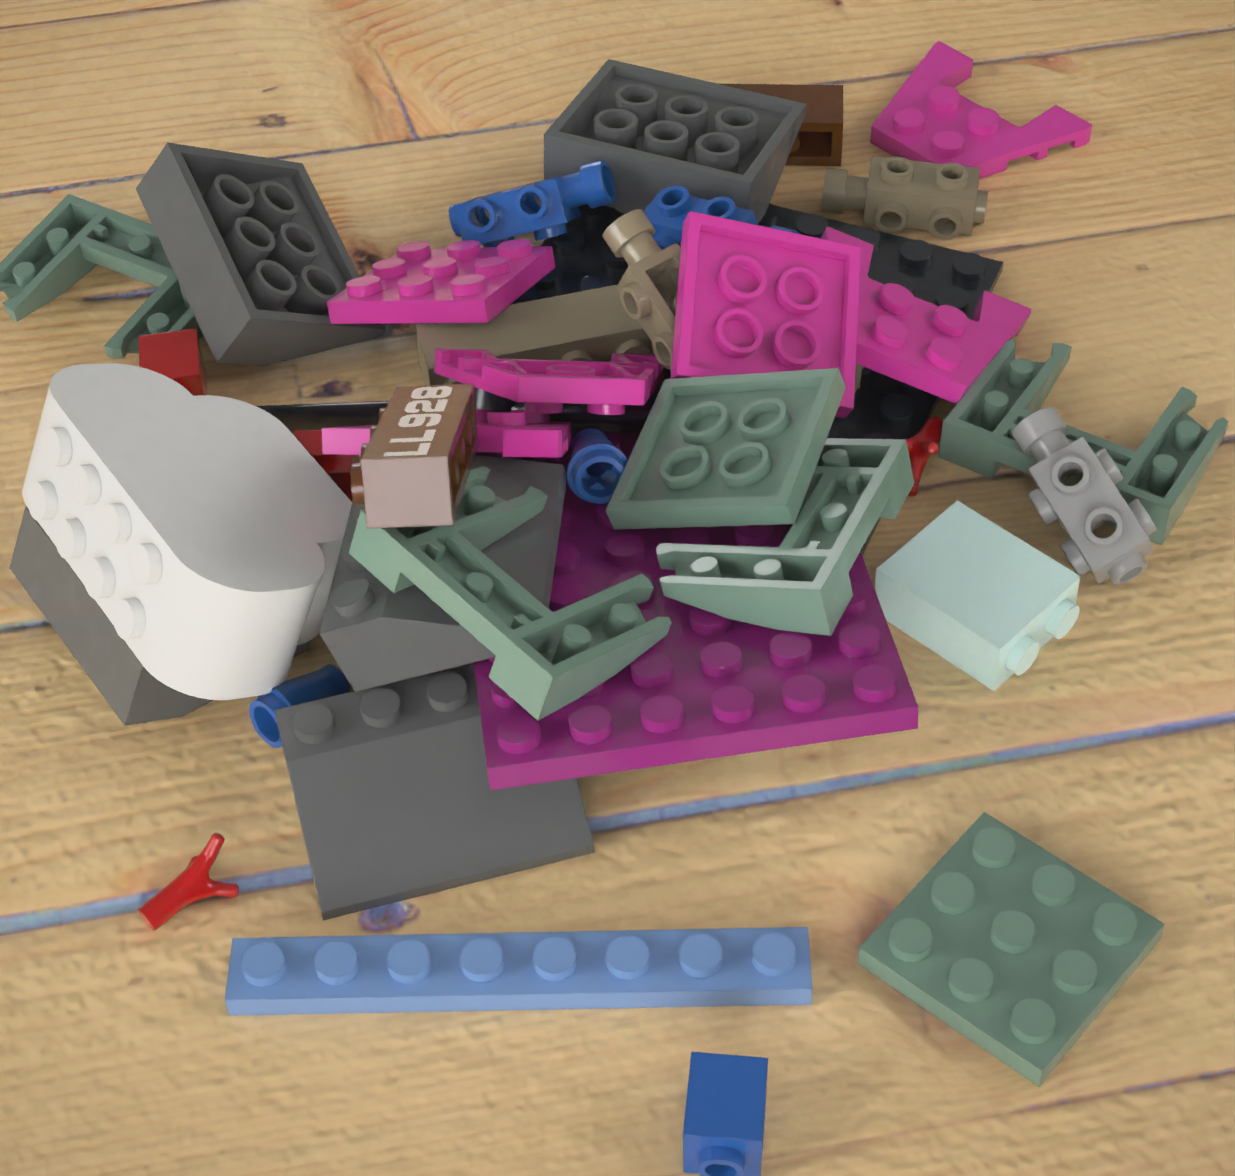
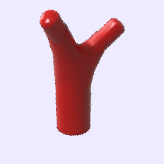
[906,417,943,497]
[137,833,239,931]

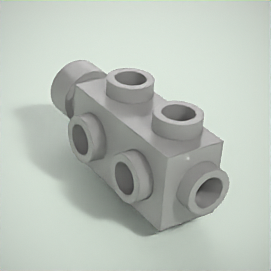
[1012,407,1157,585]

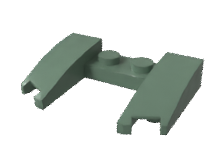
[0,194,204,359]
[938,340,1229,546]
[656,438,914,636]
[349,466,672,721]

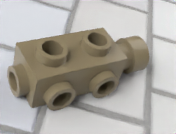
[821,156,988,240]
[602,209,681,370]

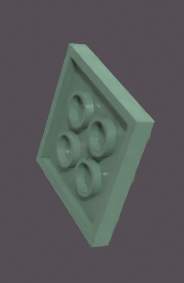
[606,368,846,530]
[857,812,1164,1087]

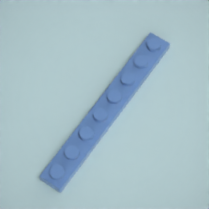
[225,927,812,1016]

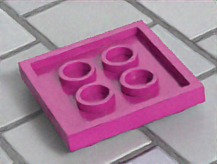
[670,211,861,418]
[327,239,555,324]

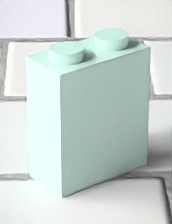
[875,500,1081,691]

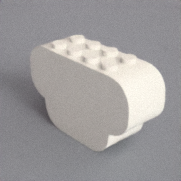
[22,363,352,700]

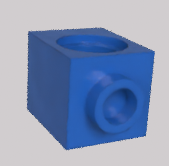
[683,1052,768,1176]

